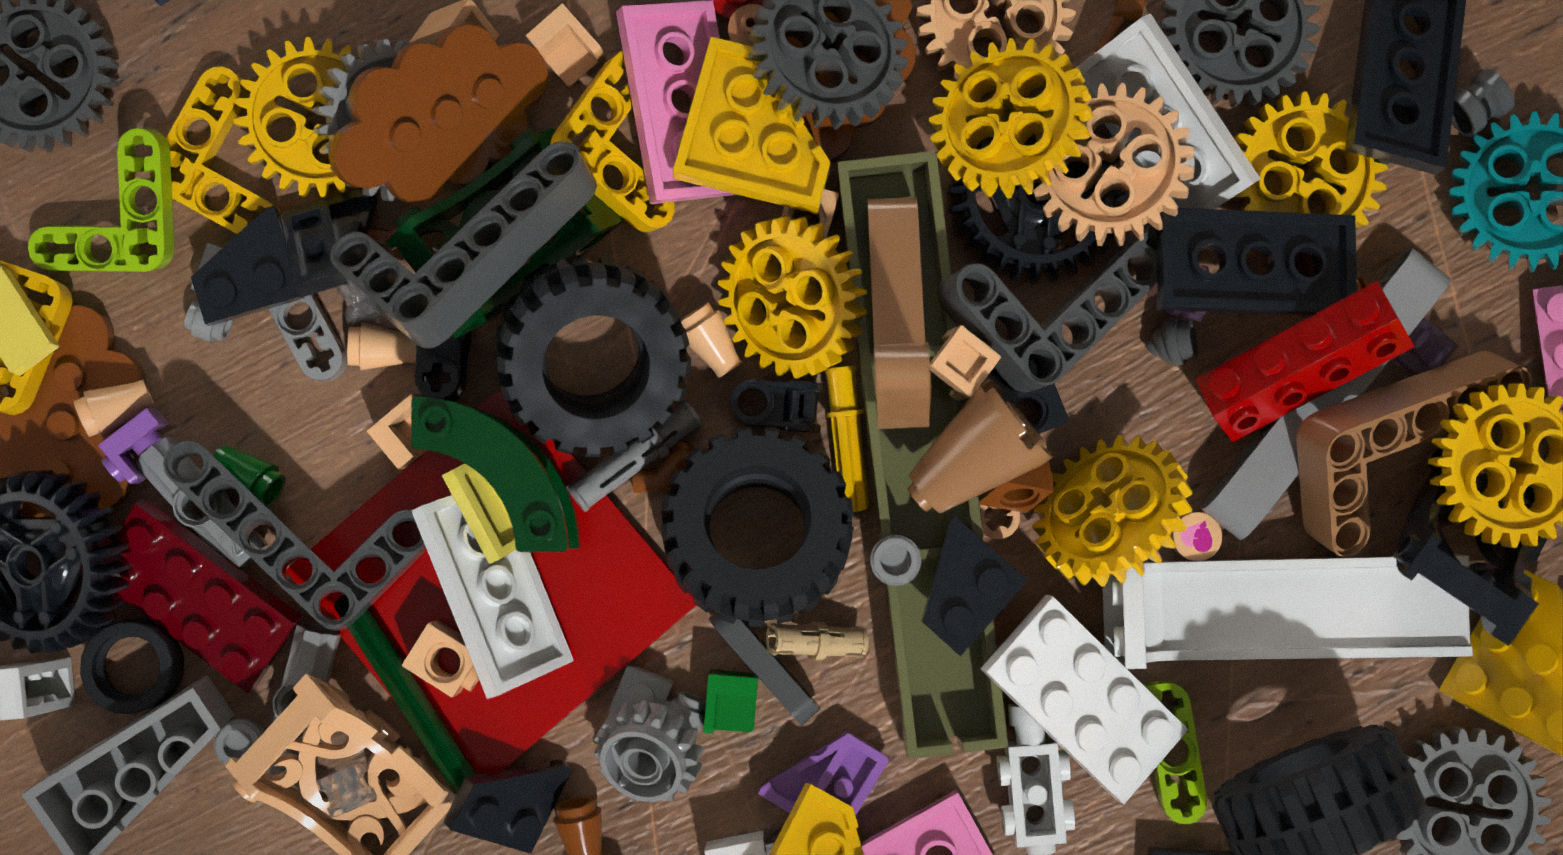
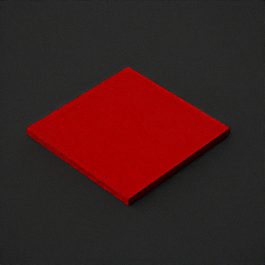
[286,388,697,775]

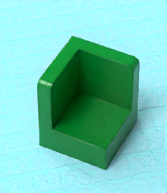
[704,669,758,734]

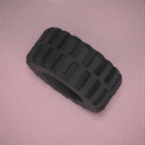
[495,257,691,457]
[661,427,854,627]
[1212,725,1425,855]

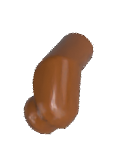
[632,440,694,493]

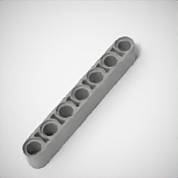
[1201,248,1451,540]

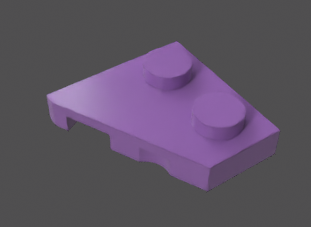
[758,730,890,816]

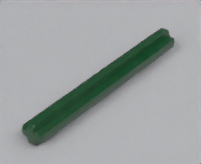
[334,595,477,795]

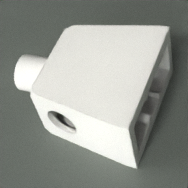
[0,657,76,721]

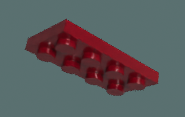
[116,498,303,694]

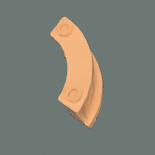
[225,674,456,855]

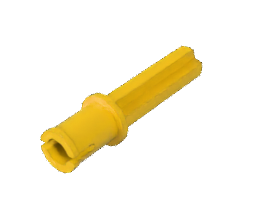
[825,365,869,512]

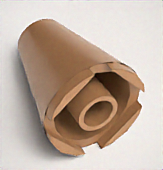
[908,378,1053,513]

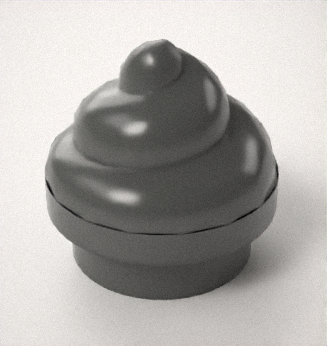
[1145,317,1198,366]

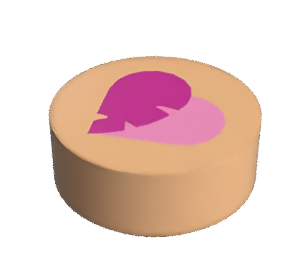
[1170,512,1222,561]

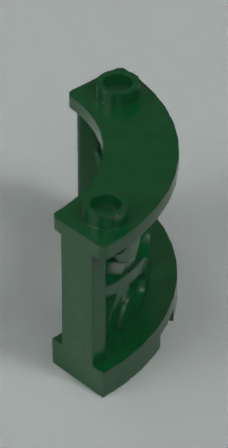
[386,128,624,339]
[411,397,581,552]

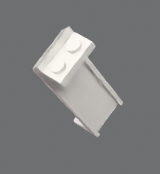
[1102,553,1473,669]

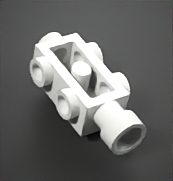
[997,703,1075,855]

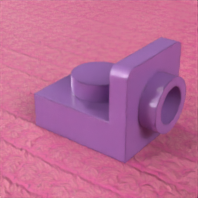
[98,408,169,484]

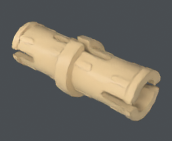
[766,621,869,660]

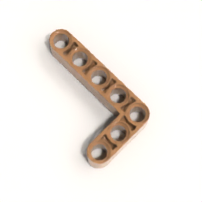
[867,196,930,429]
[1296,350,1532,558]

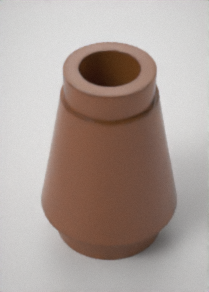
[553,796,602,855]

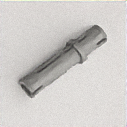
[566,400,703,512]

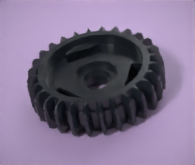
[947,113,1129,284]
[0,470,132,654]

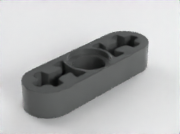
[708,612,821,725]

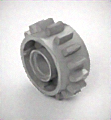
[594,700,703,803]

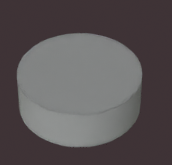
[870,535,921,586]
[214,718,265,765]

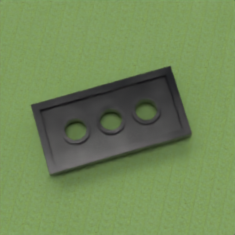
[1345,0,1466,175]
[1157,208,1357,316]

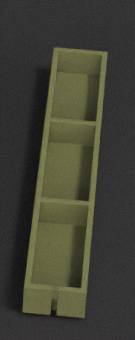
[836,150,1009,759]

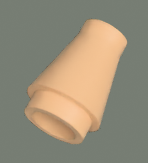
[680,302,742,378]
[347,322,417,371]
[73,379,155,437]

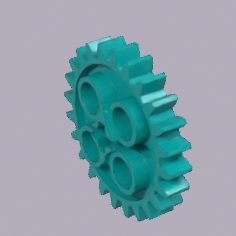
[1449,111,1563,272]

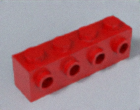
[1195,281,1415,442]

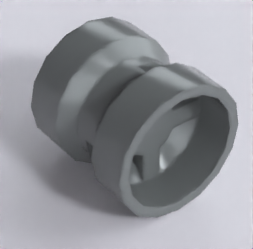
[1452,69,1515,137]

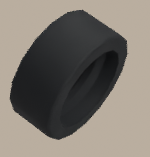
[80,619,184,714]

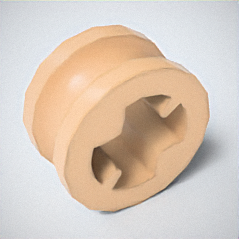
[979,505,1020,539]

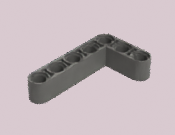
[330,142,597,348]
[938,223,1157,392]
[163,441,426,631]

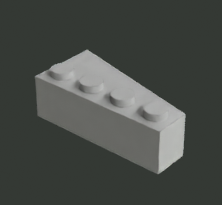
[21,674,234,855]

